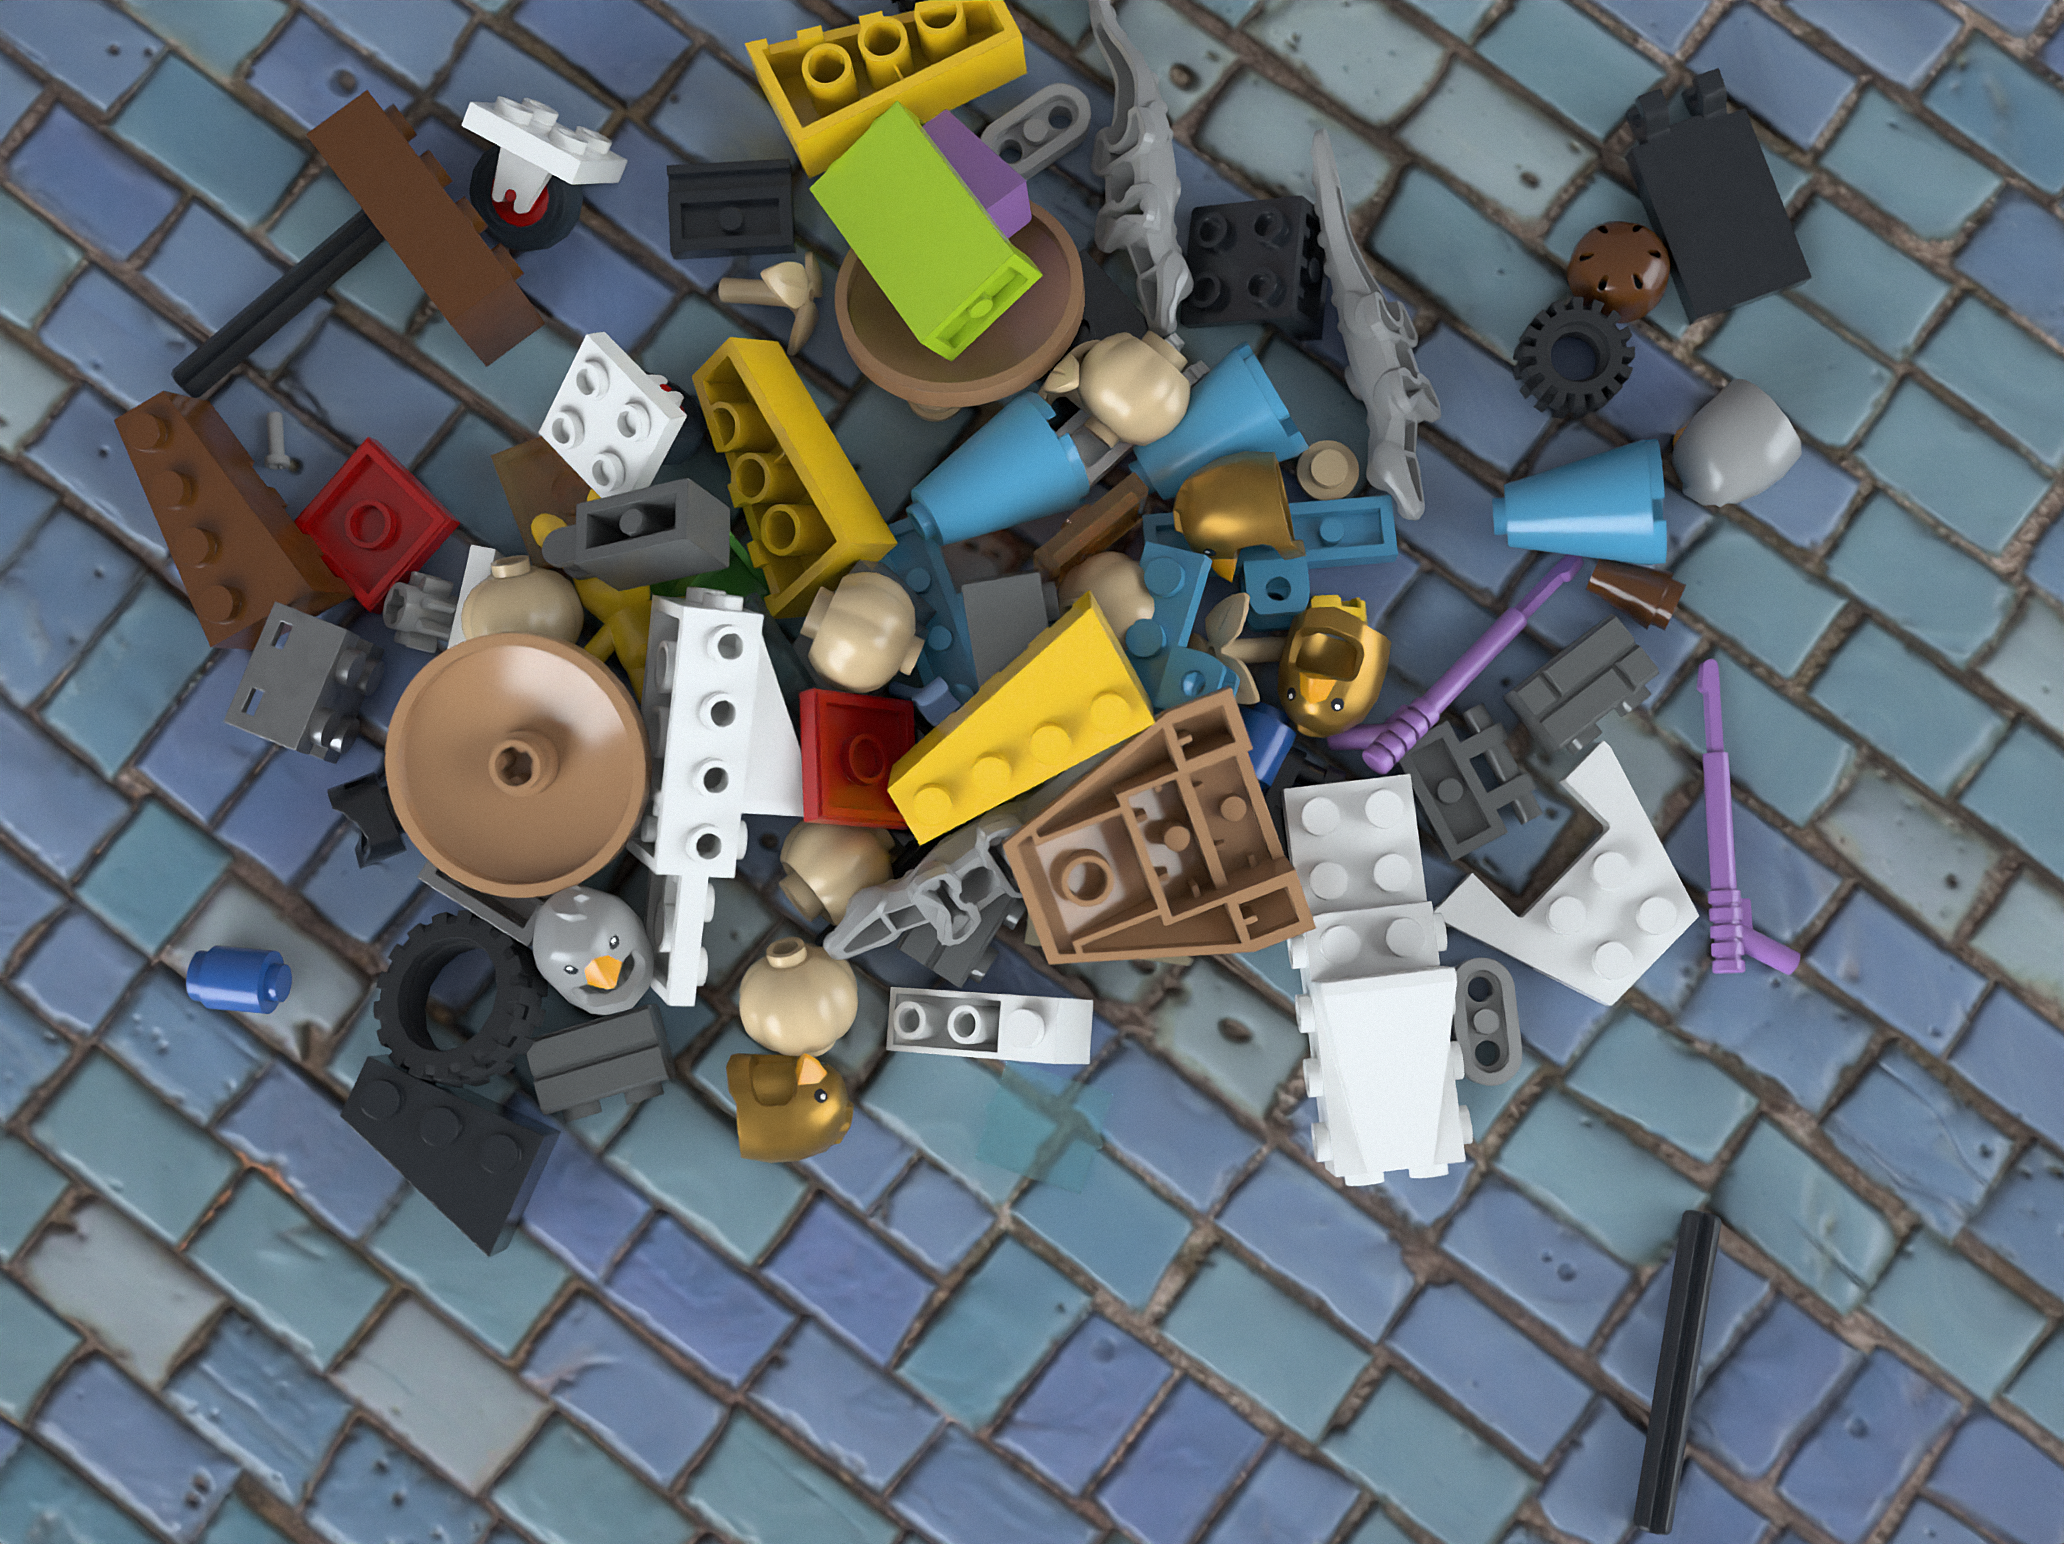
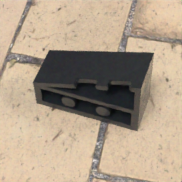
[340,1054,561,1257]

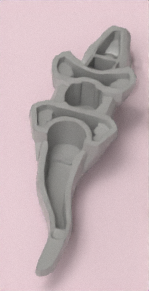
[1088,0,1194,338]
[1310,128,1441,521]
[823,711,1164,960]

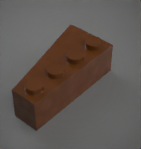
[306,90,546,367]
[114,391,354,650]

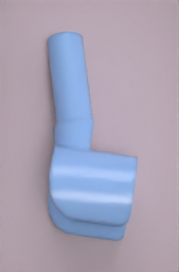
[889,676,962,726]

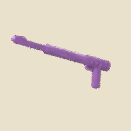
[1327,554,1584,775]
[1697,659,1800,975]

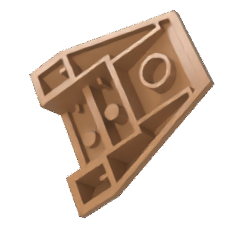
[1002,685,1316,964]

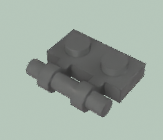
[1395,703,1543,863]

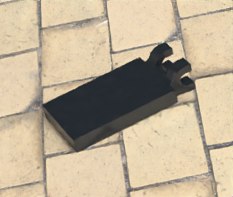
[1625,68,1812,325]

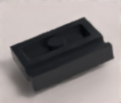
[667,158,796,260]

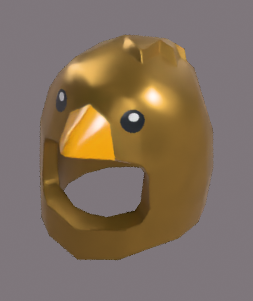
[1173,451,1306,583]
[1277,607,1391,738]
[726,1053,854,1163]

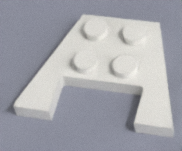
[1433,740,1699,1006]

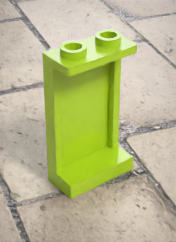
[809,101,1043,362]

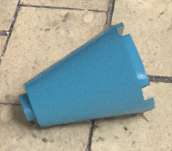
[1128,341,1309,501]
[906,390,1090,546]
[1492,439,1667,566]

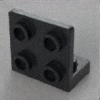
[1180,195,1328,341]

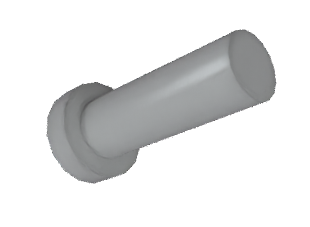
[264,412,290,470]

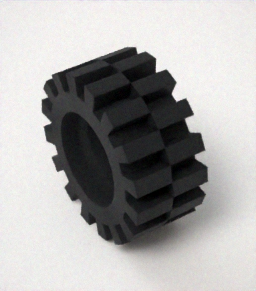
[1513,297,1635,419]

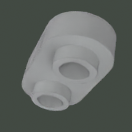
[980,83,1091,181]
[1451,957,1523,1086]

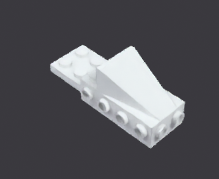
[626,587,803,1006]
[1281,774,1473,1186]

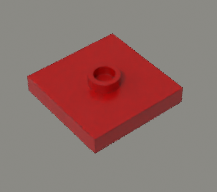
[293,437,461,614]
[799,688,915,830]

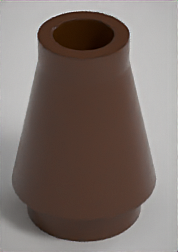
[1585,559,1686,631]

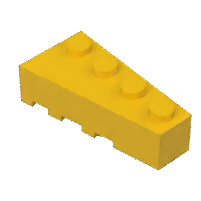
[745,0,1027,179]
[691,337,898,619]
[887,589,1155,845]

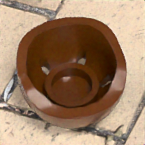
[1567,221,1670,324]

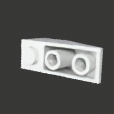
[886,987,1093,1064]

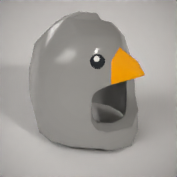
[1672,379,1802,507]
[533,884,654,1015]

